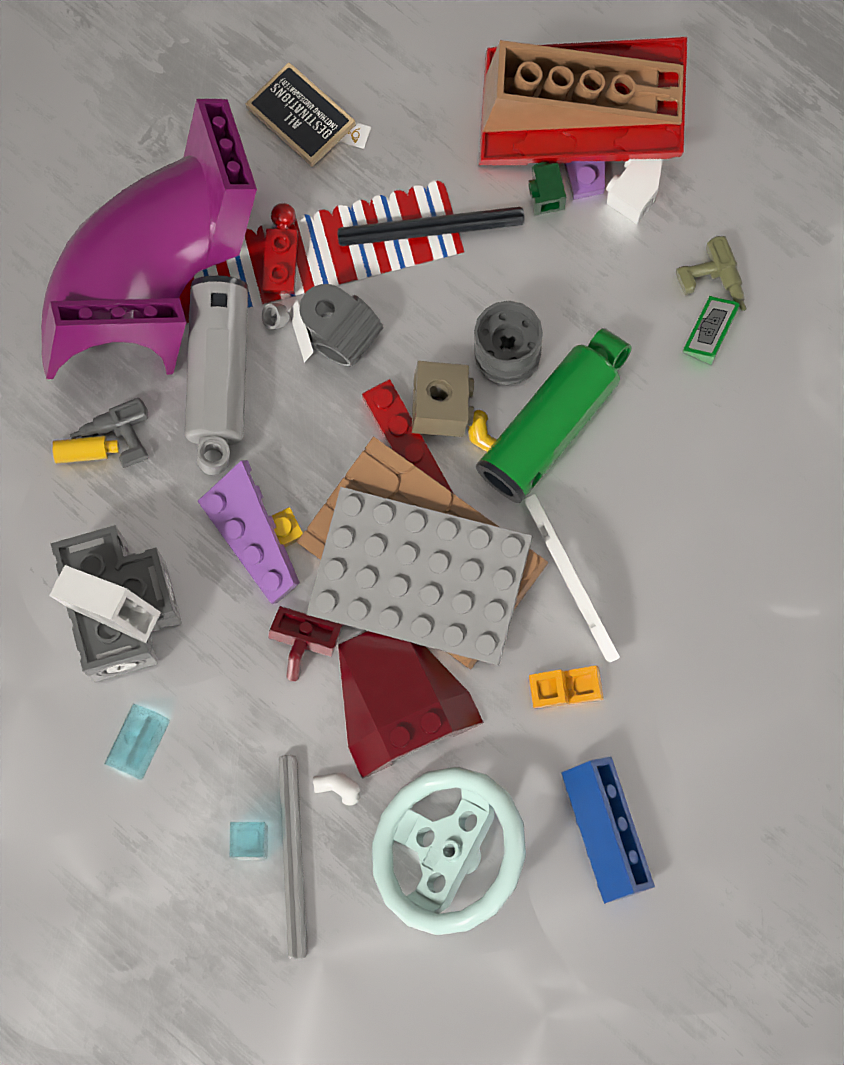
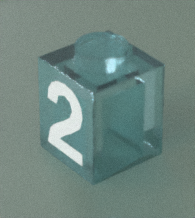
[229,822,268,860]

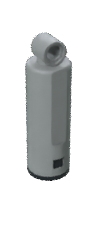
[185,276,248,475]

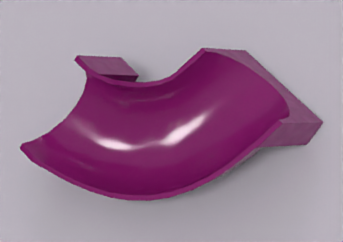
[41,99,257,379]

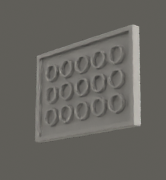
[306,487,533,666]

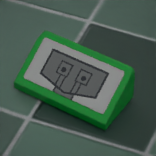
[682,296,740,365]

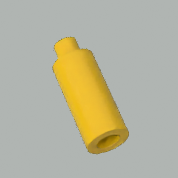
[53,436,120,464]

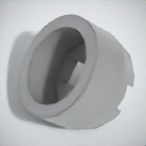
[262,303,290,329]

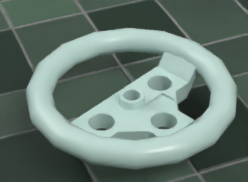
[372,767,526,935]

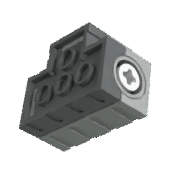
[50,525,182,682]

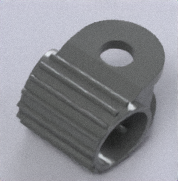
[299,284,384,367]

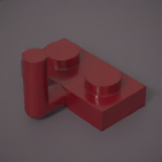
[268,606,343,681]

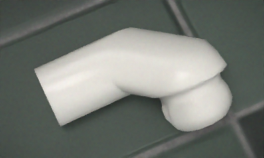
[313,773,360,805]

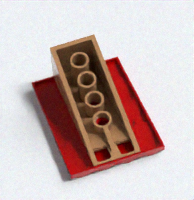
[479,37,687,165]

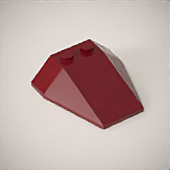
[338,631,484,779]

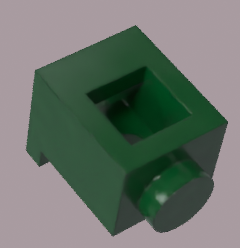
[528,162,567,216]

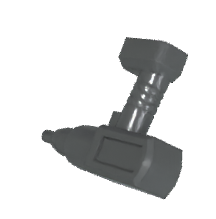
[70,397,149,468]

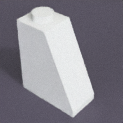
[49,565,161,643]

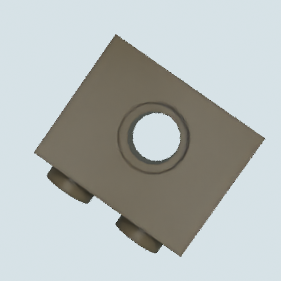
[412,361,474,437]

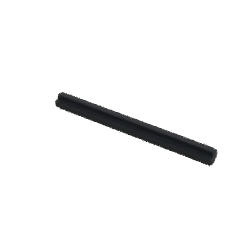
[337,206,525,246]

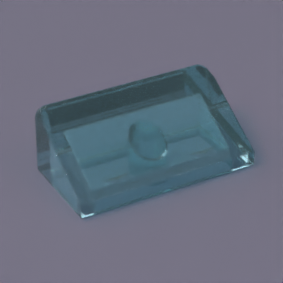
[104,703,169,780]

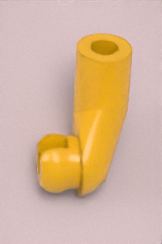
[467,410,497,452]

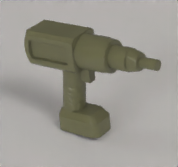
[676,236,747,311]

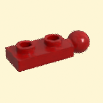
[262,203,298,294]

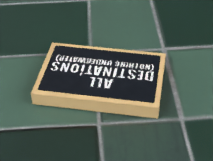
[245,63,356,167]

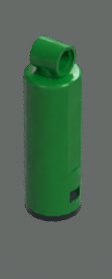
[476,328,632,503]

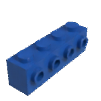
[561,756,655,904]

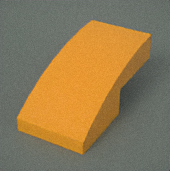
[529,665,604,708]

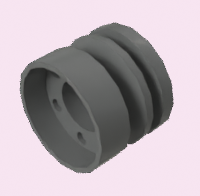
[474,301,543,385]

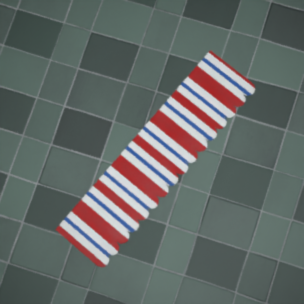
[179,181,465,324]

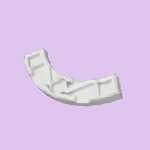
[525,494,620,663]

